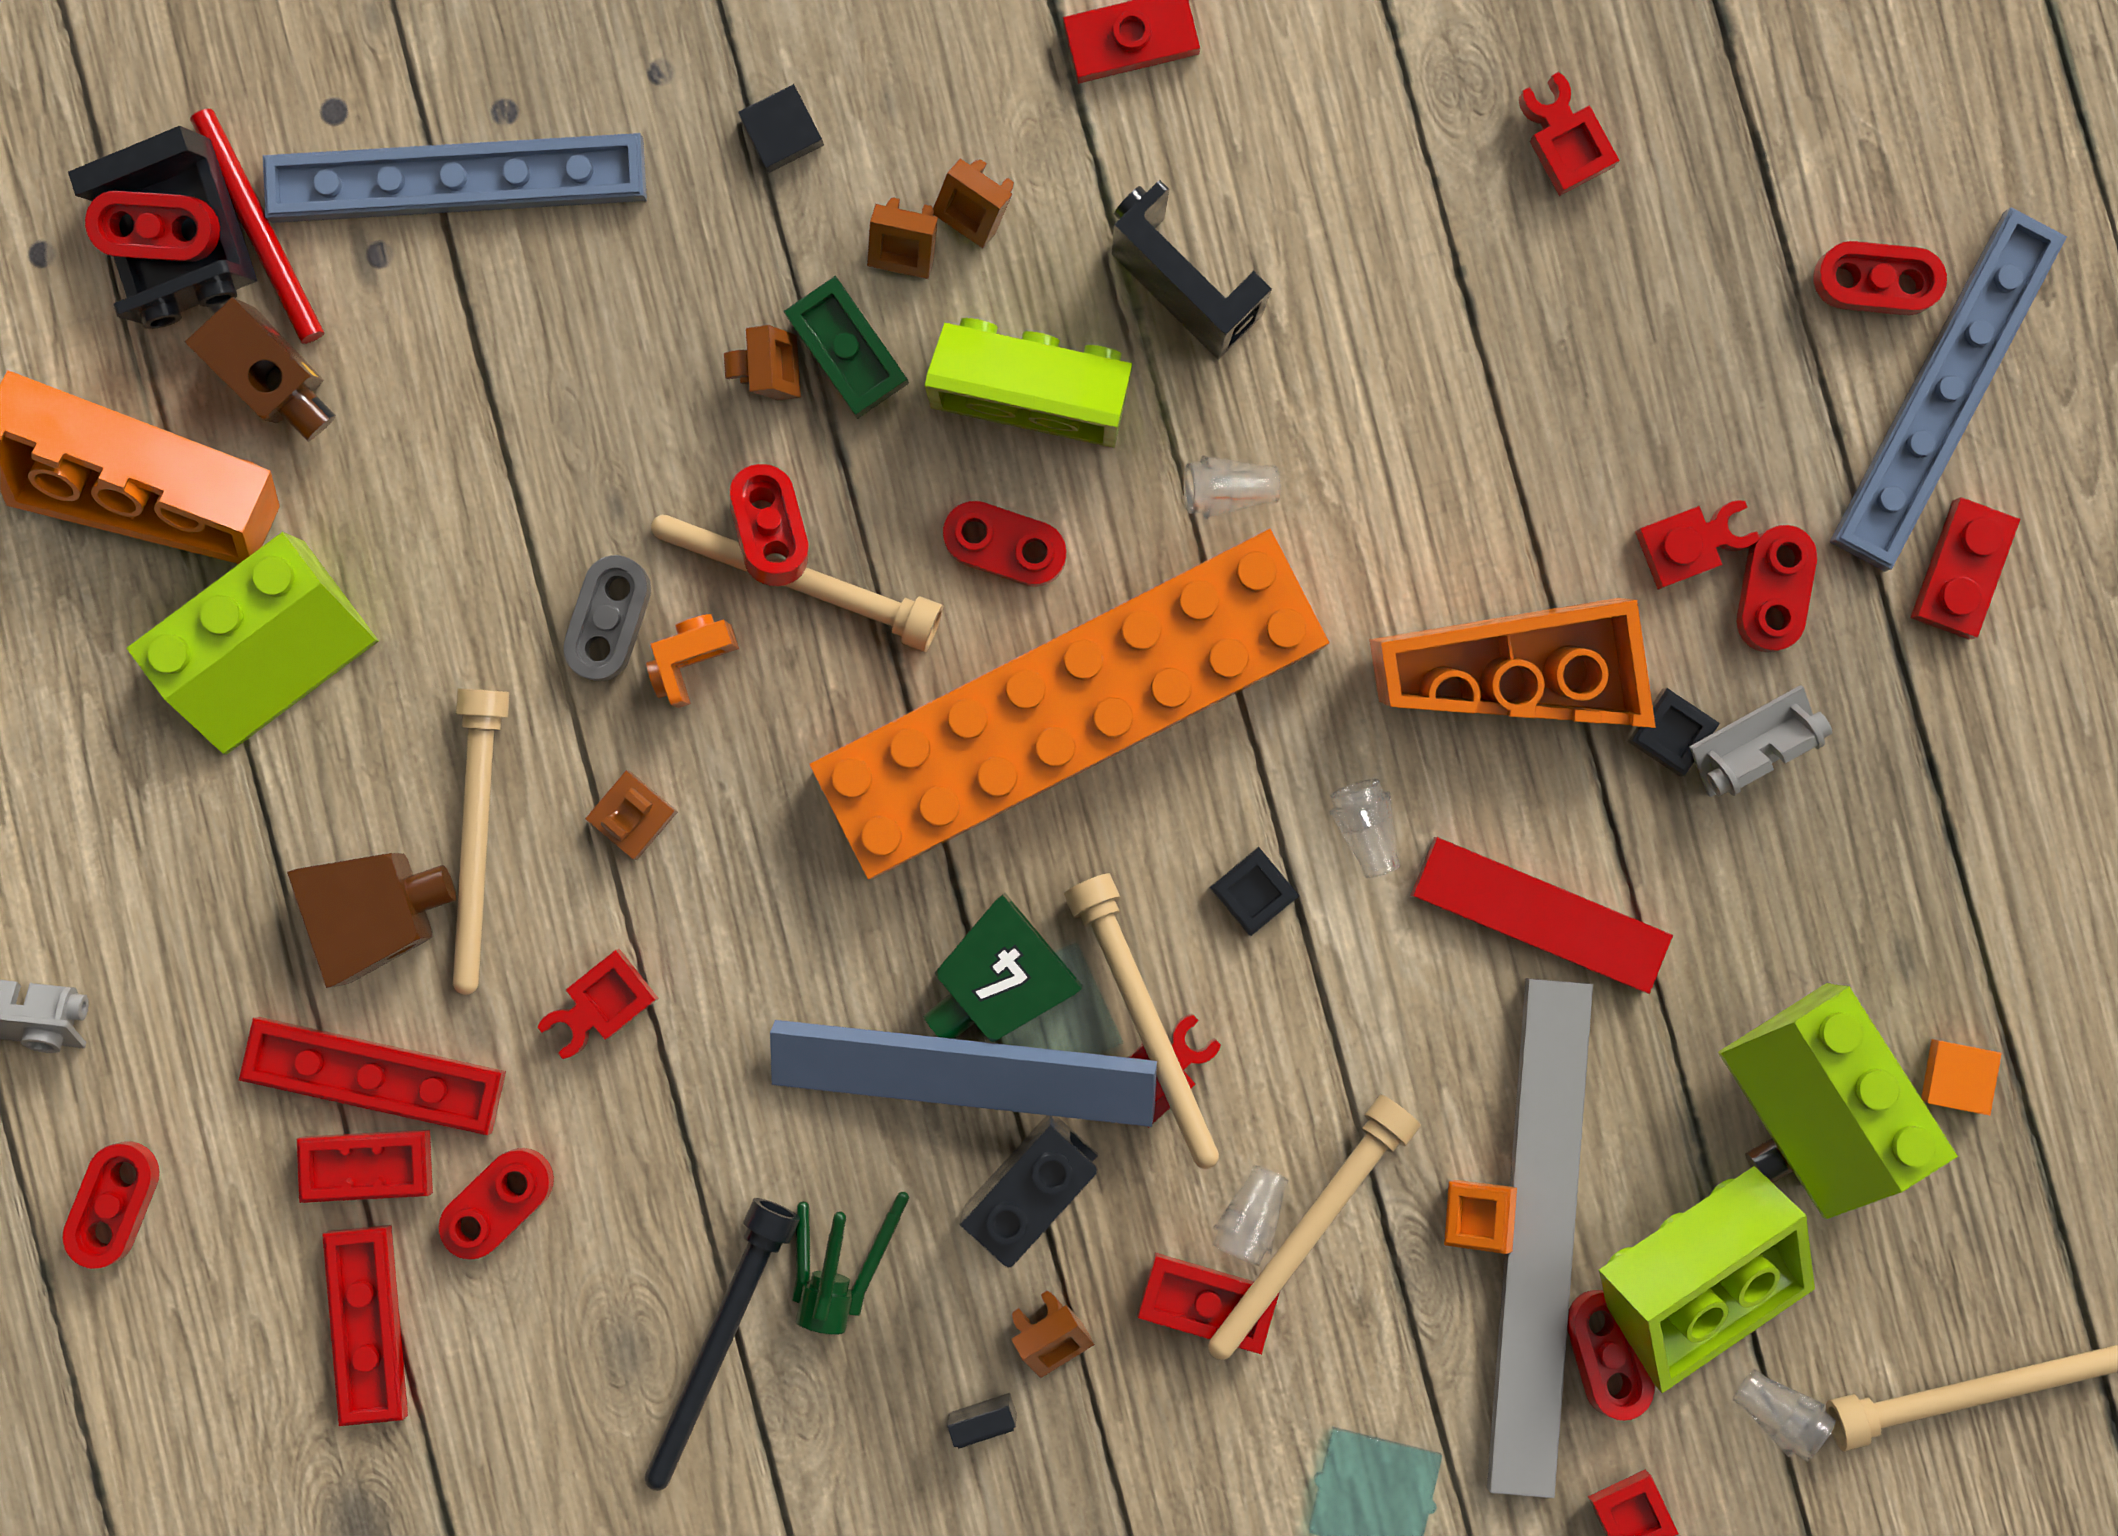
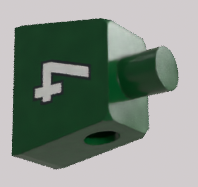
[923,893,1083,1043]

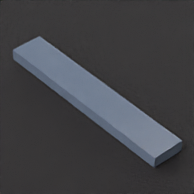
[262,133,647,223]
[1829,207,2067,572]
[770,1020,1157,1127]

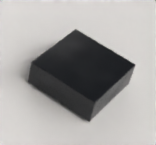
[738,84,824,173]
[1628,688,1720,777]
[1209,847,1299,936]
[947,1393,1017,1449]

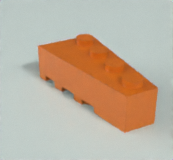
[0,370,280,564]
[1369,598,1656,728]

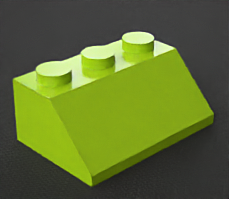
[925,318,1133,448]
[126,532,379,755]
[1718,983,1958,1219]
[1599,1166,1815,1393]

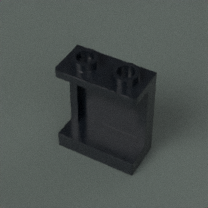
[68,125,257,329]
[1112,180,1272,360]
[960,1115,1098,1268]

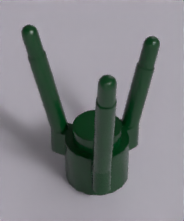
[791,1191,909,1335]

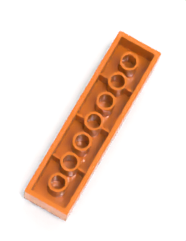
[809,528,1330,879]

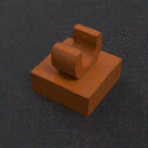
[933,158,1014,248]
[867,198,938,279]
[724,325,801,401]
[585,770,678,860]
[1011,1291,1095,1378]

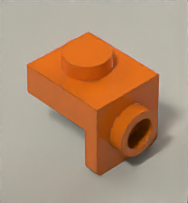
[646,614,739,708]

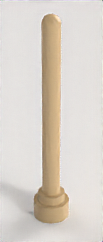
[651,515,944,652]
[453,689,510,995]
[1064,873,1219,1169]
[1208,1094,1421,1360]
[1826,1345,2118,1452]

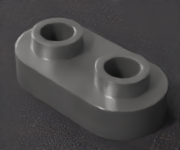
[563,555,651,681]

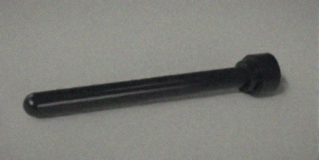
[645,1198,800,1491]

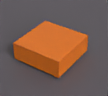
[1921,1039,2002,1116]
[1444,1180,1517,1254]

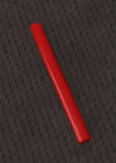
[190,108,325,344]

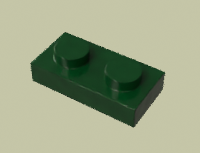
[783,275,909,419]

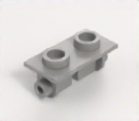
[1689,685,1832,797]
[0,980,89,1053]

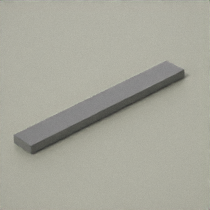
[1487,978,1593,1498]

